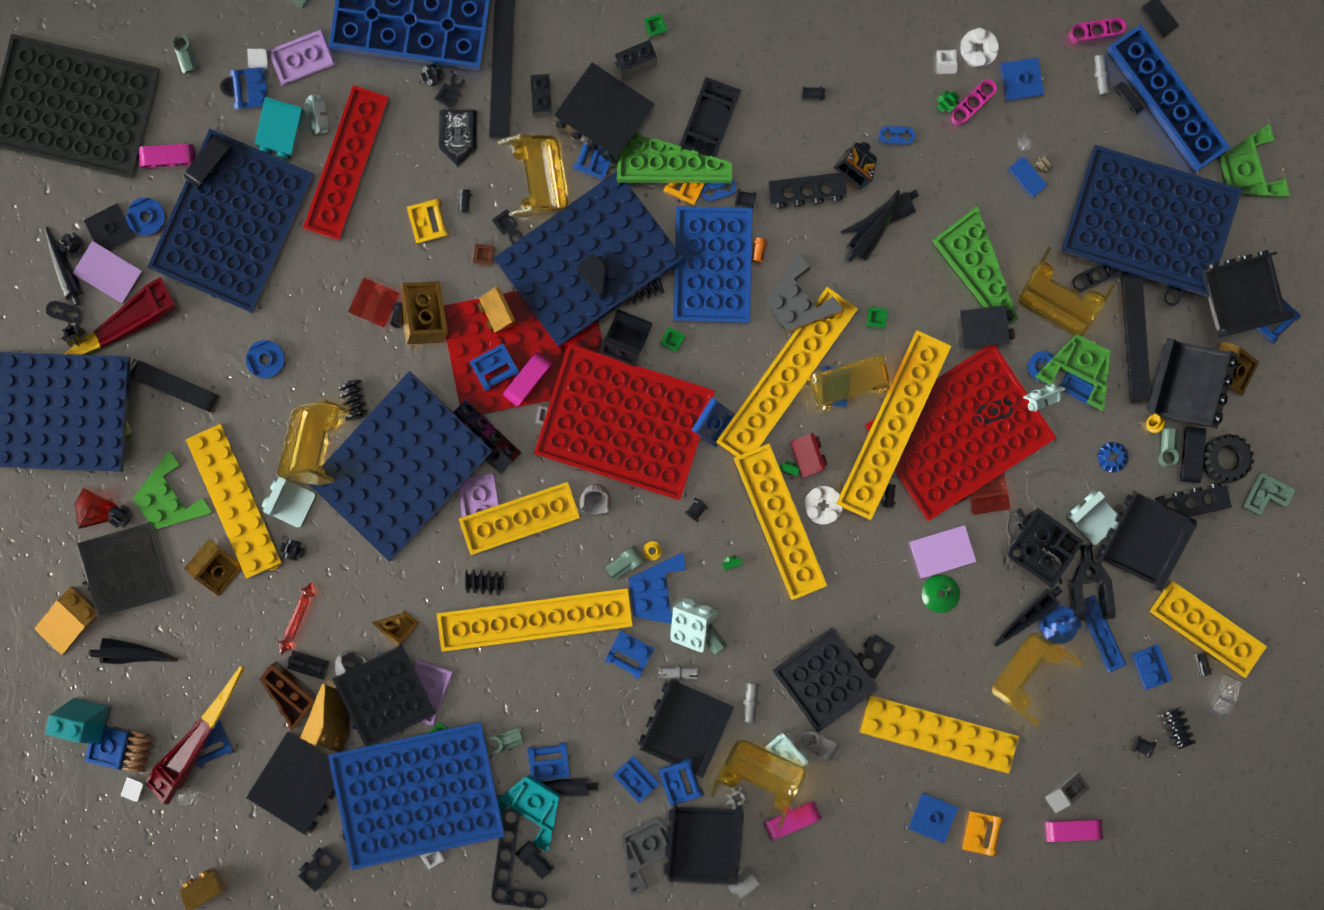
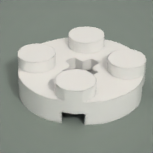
[960,28,999,67]
[804,486,843,525]

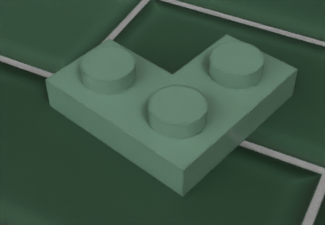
[1243,472,1295,515]

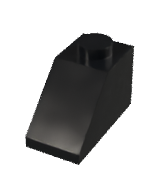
[575,253,607,301]

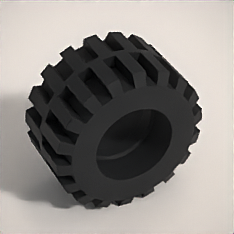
[1203,434,1254,483]

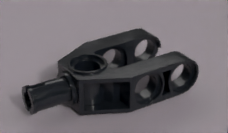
[1070,544,1116,621]

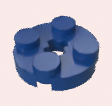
[126,197,166,236]
[246,340,285,379]
[1040,605,1077,644]
[1043,616,1083,640]

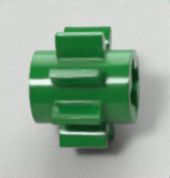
[937,90,960,113]

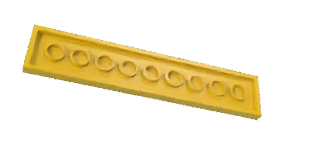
[716,287,858,457]
[836,330,951,520]
[437,588,633,652]

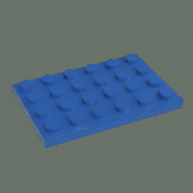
[673,206,753,323]

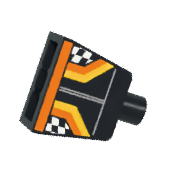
[833,142,877,189]

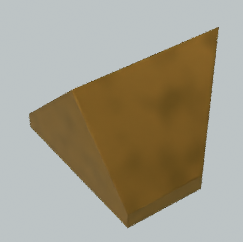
[371,611,419,646]

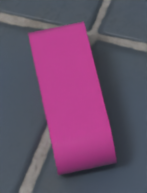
[1069,17,1126,44]
[951,79,997,126]
[139,144,195,168]
[503,352,552,407]
[763,801,822,841]
[1046,819,1103,842]

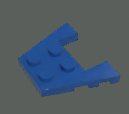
[629,553,686,624]

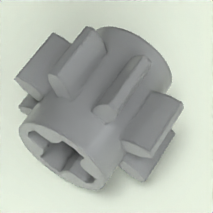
[726,786,749,810]

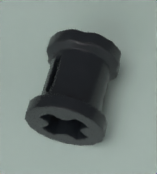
[735,188,757,208]
[684,497,709,523]
[1131,735,1156,758]

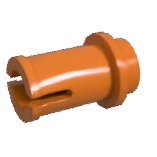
[752,238,768,262]

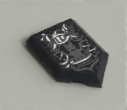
[439,109,477,167]

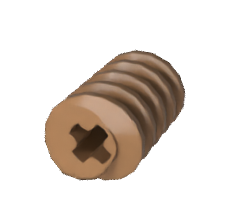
[122,730,154,773]

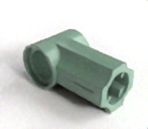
[172,34,199,74]
[1158,428,1180,468]
[605,545,646,581]
[706,623,728,655]
[485,728,524,754]

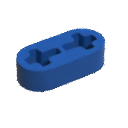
[879,126,916,145]
[701,179,737,202]

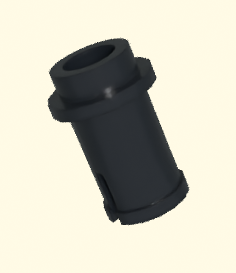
[802,86,826,101]
[457,189,472,213]
[390,302,403,328]
[881,484,896,508]
[1194,652,1213,677]

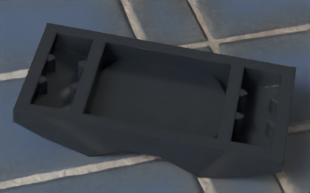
[679,77,741,157]

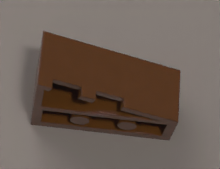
[260,661,317,731]

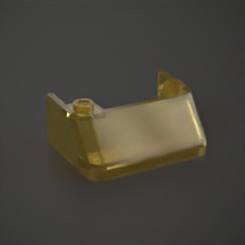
[498,134,569,217]
[1018,246,1115,336]
[807,354,891,410]
[277,399,350,485]
[992,633,1084,726]
[711,740,806,829]

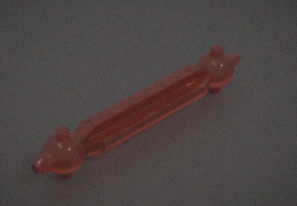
[278,583,314,655]

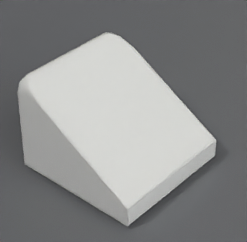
[248,49,268,70]
[937,50,958,74]
[121,777,145,802]
[420,851,446,869]

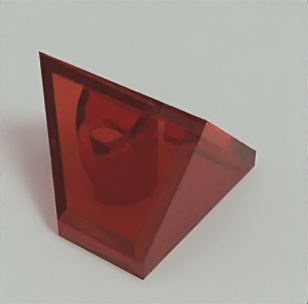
[74,487,117,529]

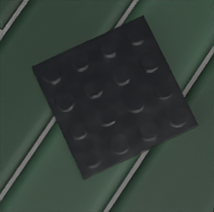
[76,522,173,618]
[772,626,880,733]
[332,644,436,747]

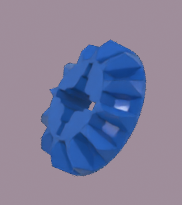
[1028,351,1054,381]
[1098,442,1129,473]

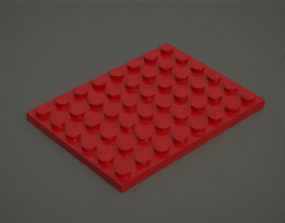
[444,291,603,415]
[534,344,715,500]
[865,346,1056,522]

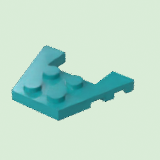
[497,775,561,852]

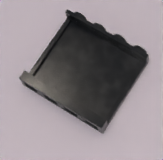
[552,62,655,163]
[1201,250,1294,338]
[1147,338,1238,429]
[1097,490,1197,592]
[638,679,734,778]
[246,731,336,835]
[663,802,744,885]

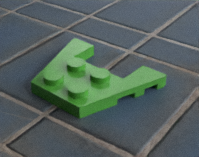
[1219,124,1290,197]
[1035,334,1111,411]
[133,451,213,530]

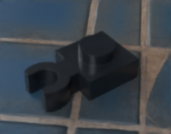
[434,73,465,109]
[492,209,523,244]

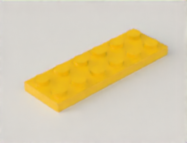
[458,482,580,555]
[1149,580,1267,678]

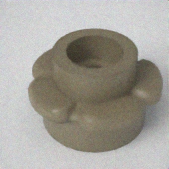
[1037,155,1053,172]

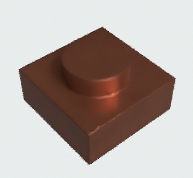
[472,243,495,266]

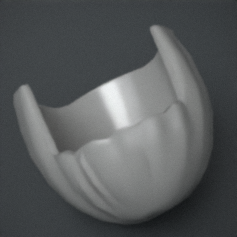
[580,484,611,515]
[335,650,367,675]

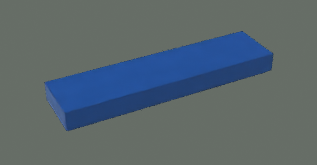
[1085,595,1127,673]

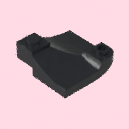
[1007,508,1084,589]

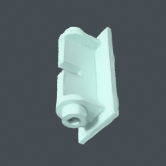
[305,95,330,136]
[1023,383,1066,411]

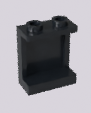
[615,40,657,81]
[960,305,1015,350]
[599,309,653,367]

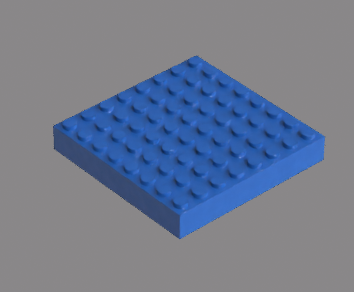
[329,0,492,71]

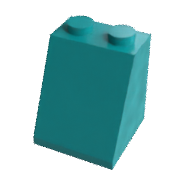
[254,97,307,159]
[45,698,109,744]

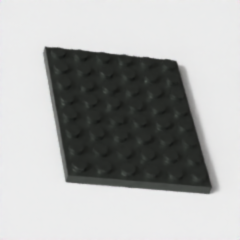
[0,34,160,179]

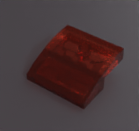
[347,277,399,328]
[969,473,1011,515]

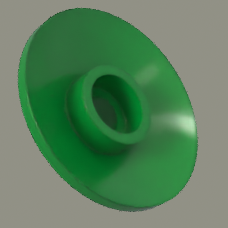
[922,575,960,613]

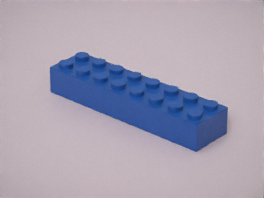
[1107,24,1231,173]

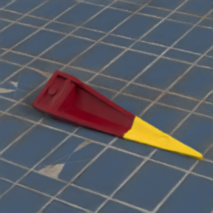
[64,277,177,355]
[145,666,245,805]

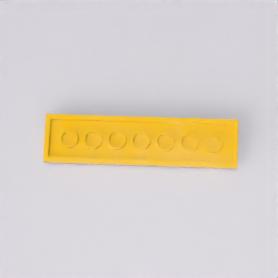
[185,424,282,579]
[733,443,827,600]
[860,695,1019,774]

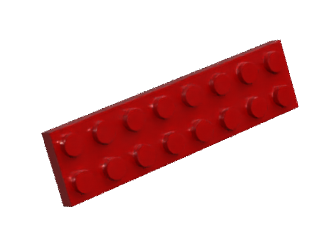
[303,85,389,241]

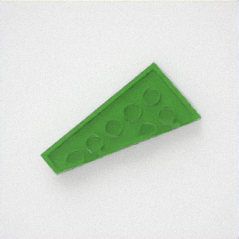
[617,133,732,183]
[932,206,1018,324]

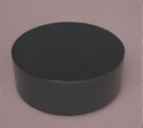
[220,77,235,97]

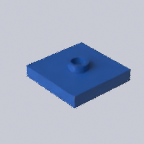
[1000,58,1044,101]
[692,398,735,447]
[85,726,131,770]
[908,793,958,843]

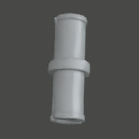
[1094,54,1111,94]
[659,666,698,681]
[743,683,759,723]

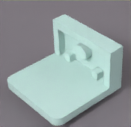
[262,477,315,528]
[1069,491,1117,545]
[670,598,718,652]
[764,733,808,777]

